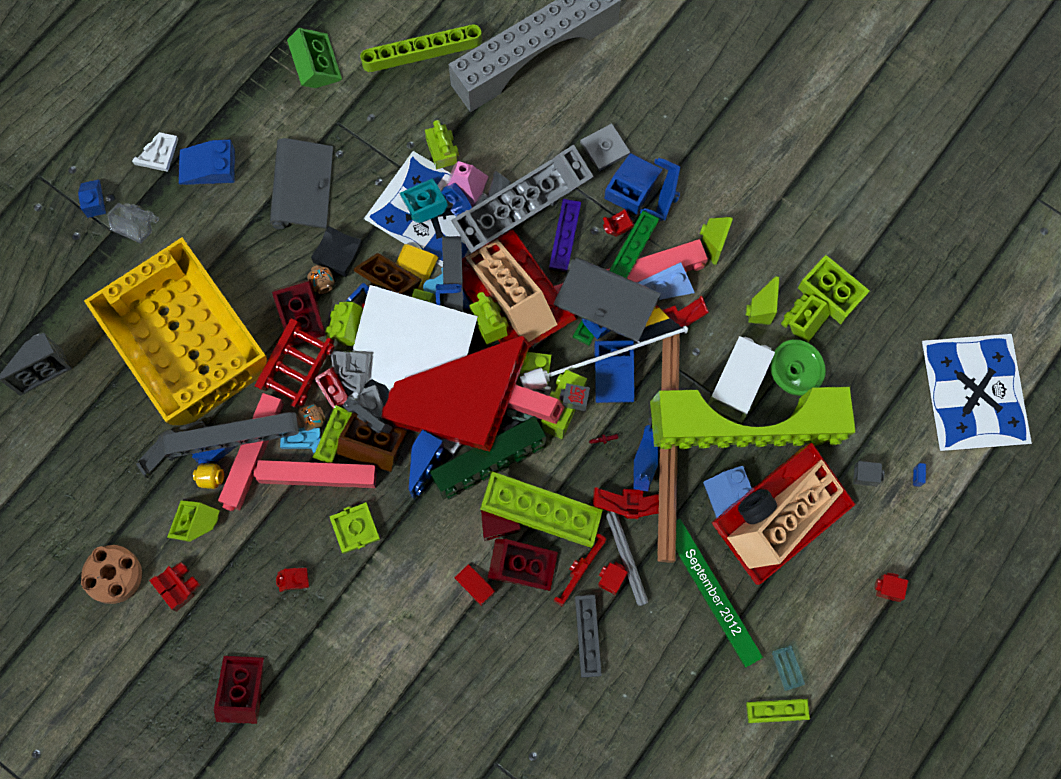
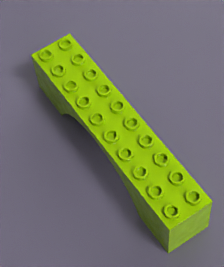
[650,387,856,449]

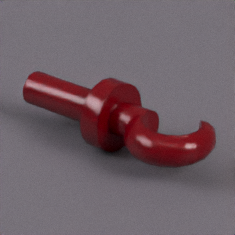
[589,434,618,444]

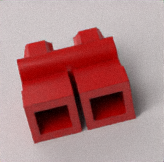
[149,562,200,612]

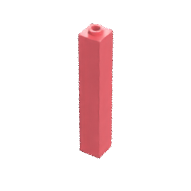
[507,385,565,424]
[218,393,284,512]
[254,460,377,488]

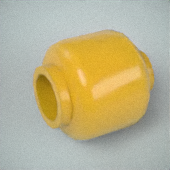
[193,463,224,489]

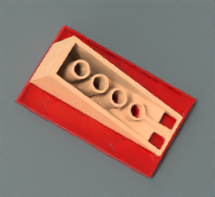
[462,229,576,348]
[711,443,855,585]

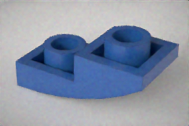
[441,183,472,217]

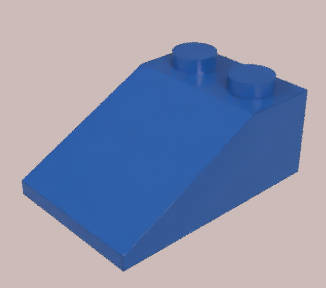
[179,140,235,185]

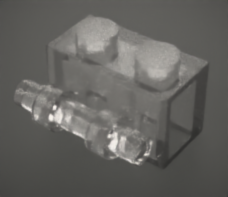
[107,203,159,244]

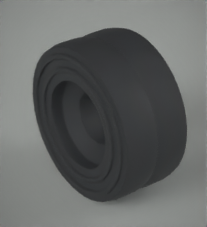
[738,489,777,524]

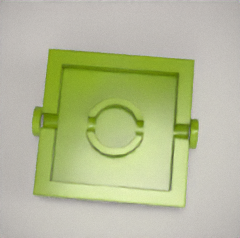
[329,503,380,554]

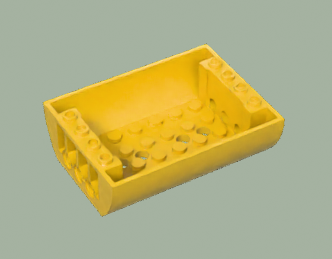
[84,237,267,425]

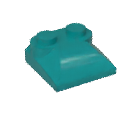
[399,178,448,223]

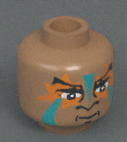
[307,265,335,294]
[297,404,325,431]

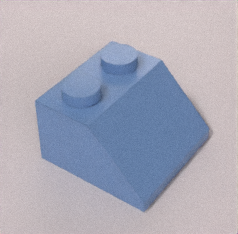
[703,466,752,518]

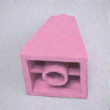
[443,161,488,208]

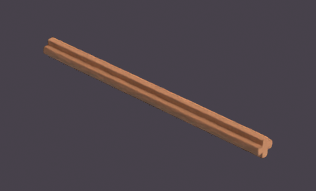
[657,334,680,563]

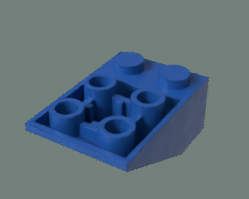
[604,153,663,215]
[594,341,634,403]
[409,429,446,499]

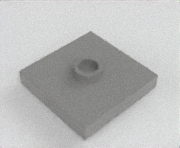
[580,124,630,171]

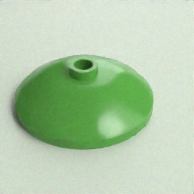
[770,340,825,396]

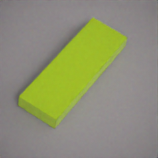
[313,405,352,463]
[746,699,810,723]

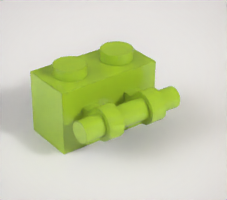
[425,120,459,170]
[469,292,509,344]
[781,294,831,342]
[325,302,364,346]

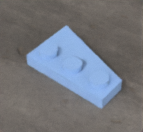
[638,262,695,300]

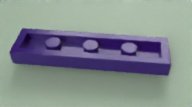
[549,199,581,273]

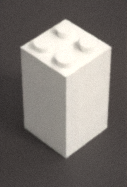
[708,336,775,423]

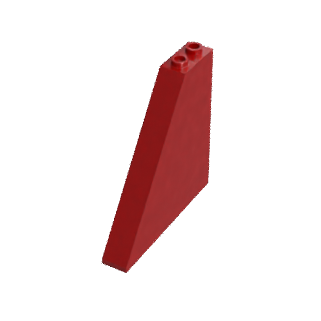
[381,336,530,452]

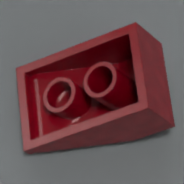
[272,279,326,345]
[488,539,558,591]
[214,656,264,724]

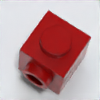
[598,562,628,596]
[874,572,908,602]

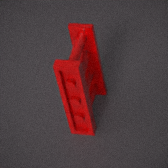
[254,318,335,409]

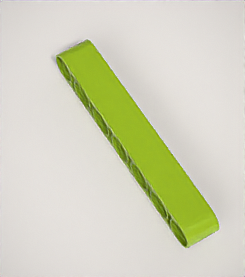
[360,25,482,72]

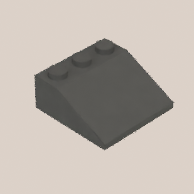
[0,333,72,396]

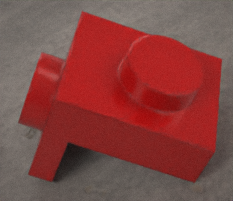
[603,209,634,237]
[276,568,309,592]

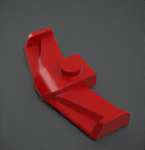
[662,296,709,334]
[593,487,659,519]
[554,534,606,606]

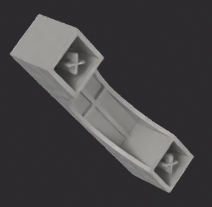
[449,0,621,112]

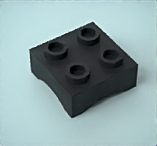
[311,226,363,277]

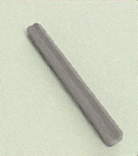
[606,512,648,606]

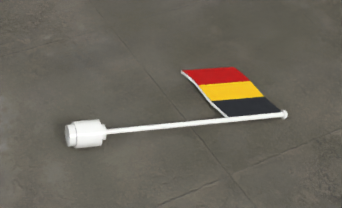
[520,305,688,391]

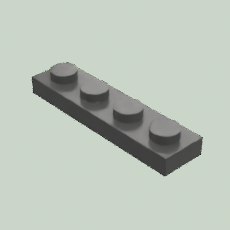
[575,595,602,678]

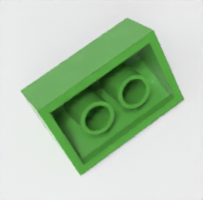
[287,28,342,88]

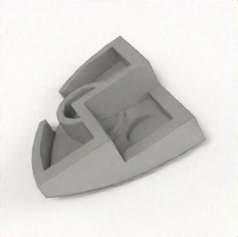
[331,350,371,393]

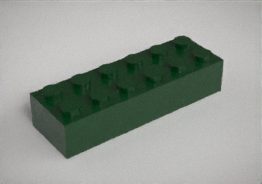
[430,416,546,500]

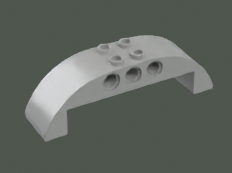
[451,145,593,253]

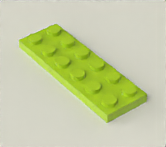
[480,471,603,548]

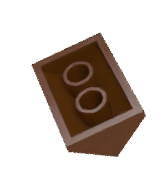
[354,253,422,297]

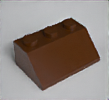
[337,413,407,472]

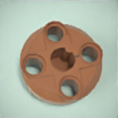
[81,545,142,604]

